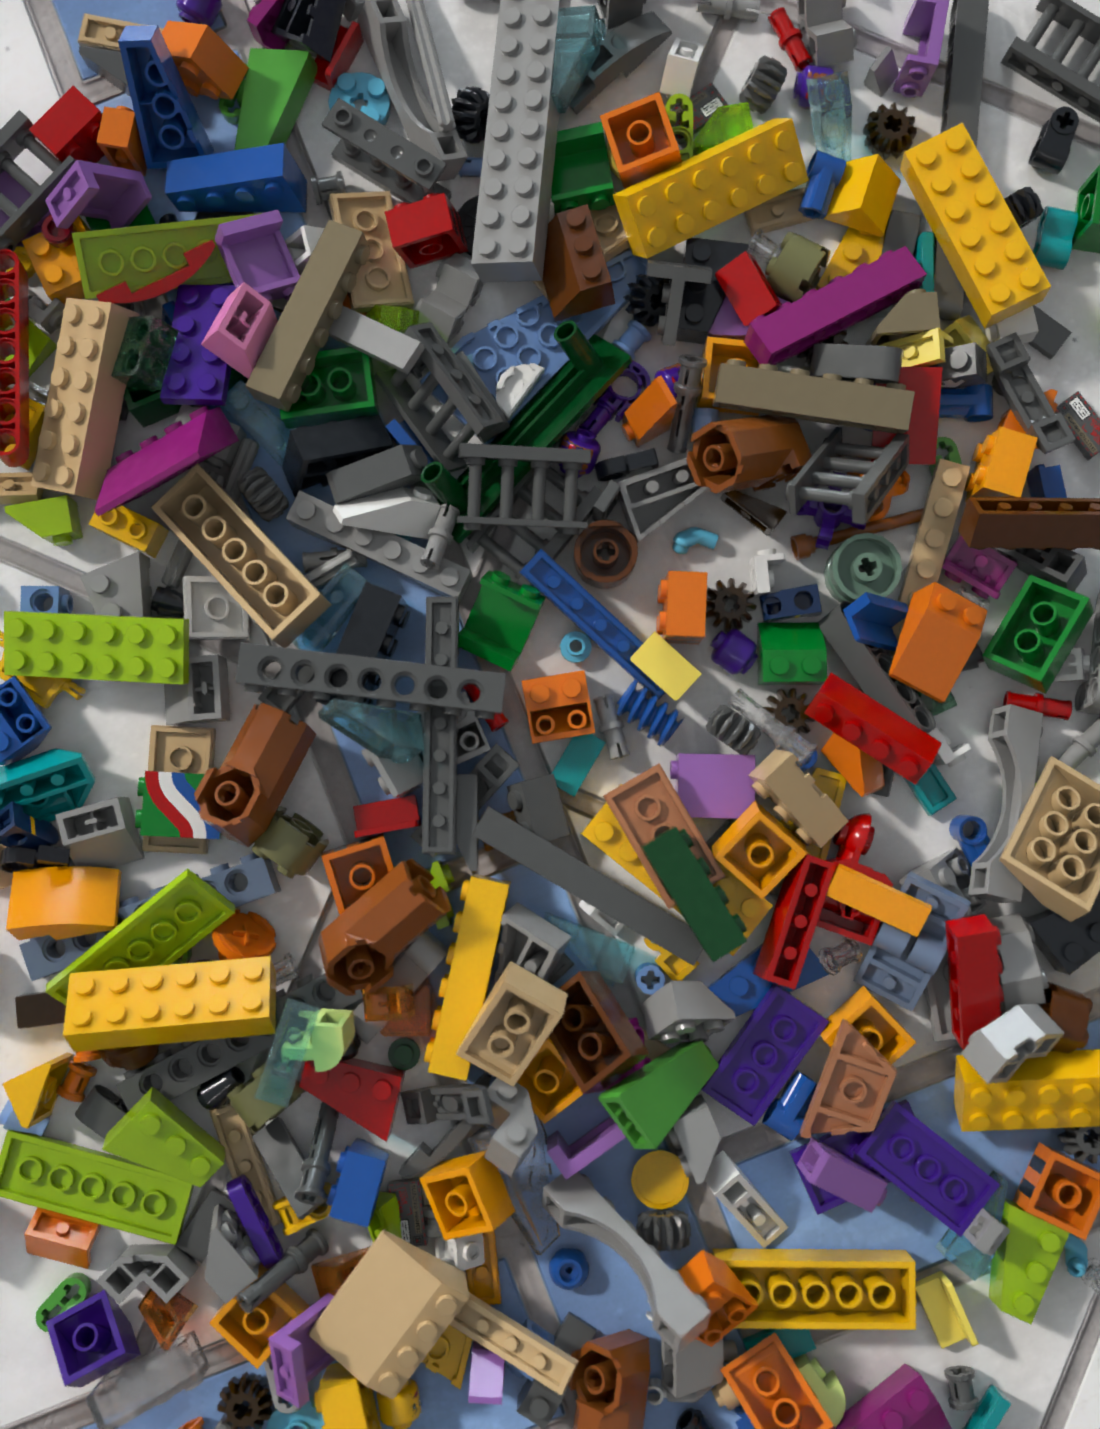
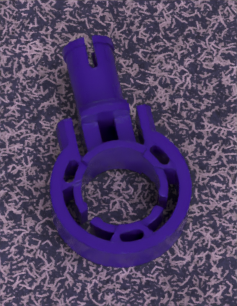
[579,361,651,439]

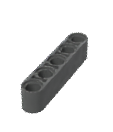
[819,601,936,734]

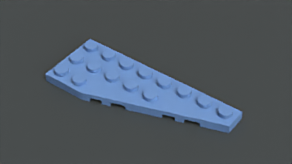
[420,249,647,445]

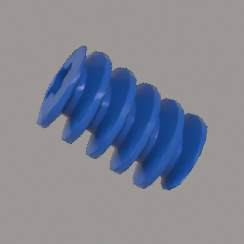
[616,679,685,747]

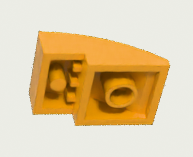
[6,866,122,940]

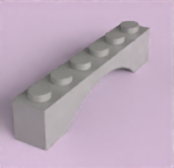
[357,0,468,182]
[286,490,473,604]
[968,704,1043,903]
[542,1172,711,1354]

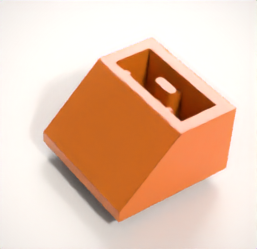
[522,670,595,744]
[677,1249,759,1347]

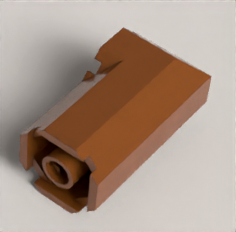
[686,415,812,494]
[194,703,317,847]
[318,858,452,996]
[568,1329,650,1429]

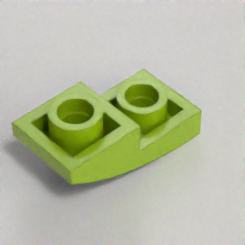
[430,860,455,930]

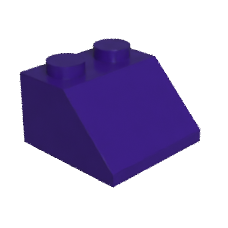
[46,1290,141,1387]

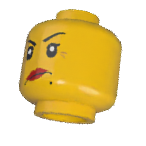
[376,1378,421,1429]

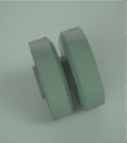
[824,533,902,603]

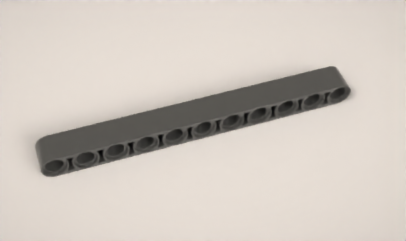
[932,0,989,321]

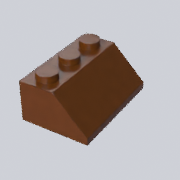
[542,204,615,322]

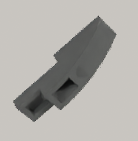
[561,11,672,115]

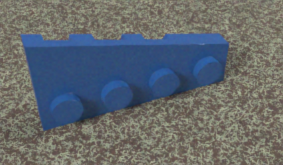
[707,943,830,1017]

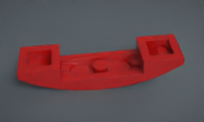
[96,240,215,303]

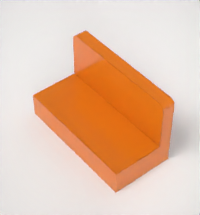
[24,1207,101,1269]

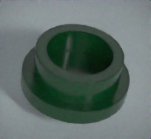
[388,1037,420,1070]

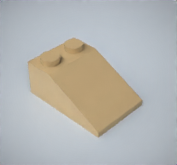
[456,961,568,1087]

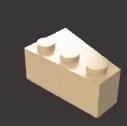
[748,749,849,848]

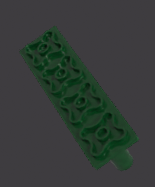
[421,320,633,544]

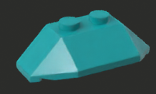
[0,748,96,822]

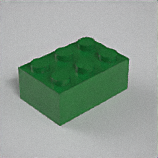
[280,347,379,429]
[982,574,1094,694]

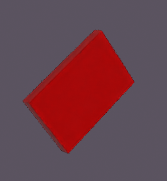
[870,367,943,465]

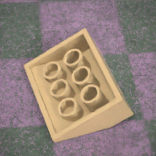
[999,756,1100,922]
[309,1229,469,1400]

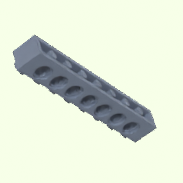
[19,853,281,981]

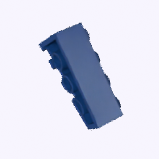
[118,25,214,169]
[165,143,307,212]

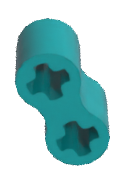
[1033,206,1078,270]

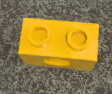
[89,506,169,558]

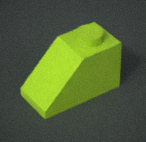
[4,495,83,546]

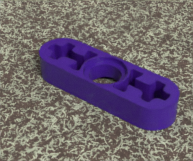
[226,1174,284,1269]

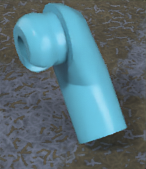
[672,527,719,555]
[1064,1233,1088,1277]

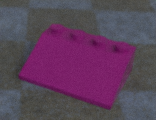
[94,406,239,516]
[835,1364,952,1429]

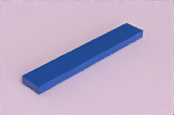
[519,549,665,700]

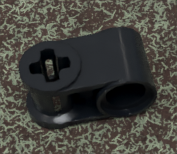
[1028,106,1079,175]

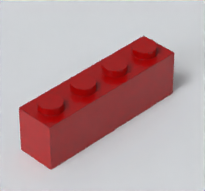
[804,672,942,785]
[753,854,836,990]
[945,914,1004,1050]

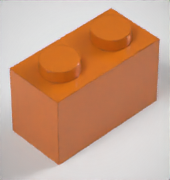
[96,106,147,176]

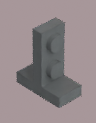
[646,259,713,346]

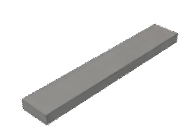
[272,298,425,375]

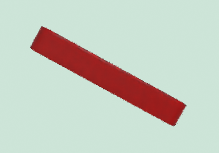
[0,249,29,467]

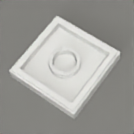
[183,576,250,640]

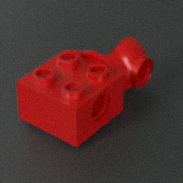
[816,813,893,946]

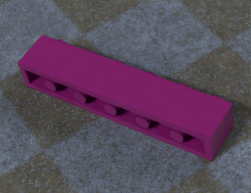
[744,246,927,365]

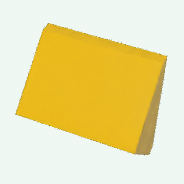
[824,154,901,237]
[3,1052,73,1129]

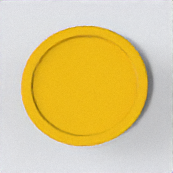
[631,1150,689,1210]

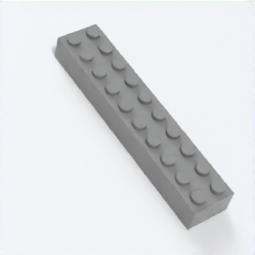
[471,0,571,283]

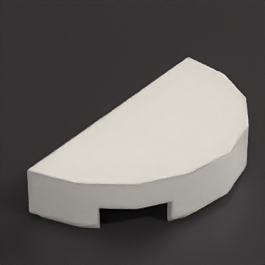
[496,363,545,421]

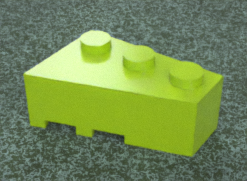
[102,1087,225,1188]
[989,1194,1070,1325]

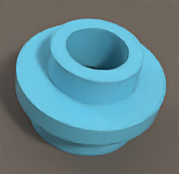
[560,631,592,663]

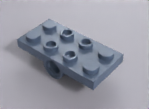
[853,871,971,1012]

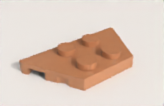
[800,1019,897,1138]

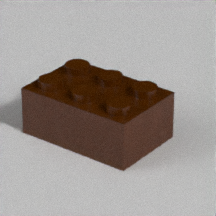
[549,971,650,1094]

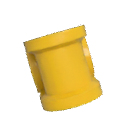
[272,1182,332,1236]

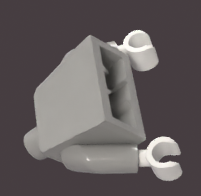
[646,1301,738,1406]

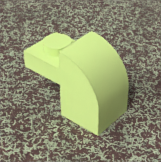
[282,1008,355,1072]
[793,1353,846,1427]

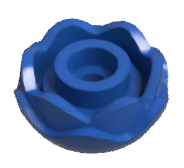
[549,1248,589,1290]

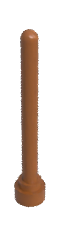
[791,508,924,561]

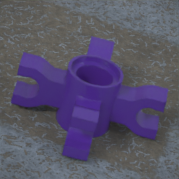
[796,471,866,550]

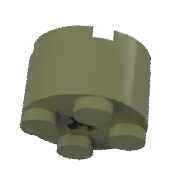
[765,231,830,303]
[251,806,329,879]
[227,1057,305,1134]

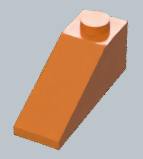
[621,376,677,448]

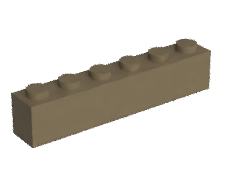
[245,219,370,412]
[712,359,915,434]

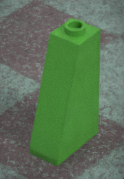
[234,48,318,150]
[598,1040,719,1149]

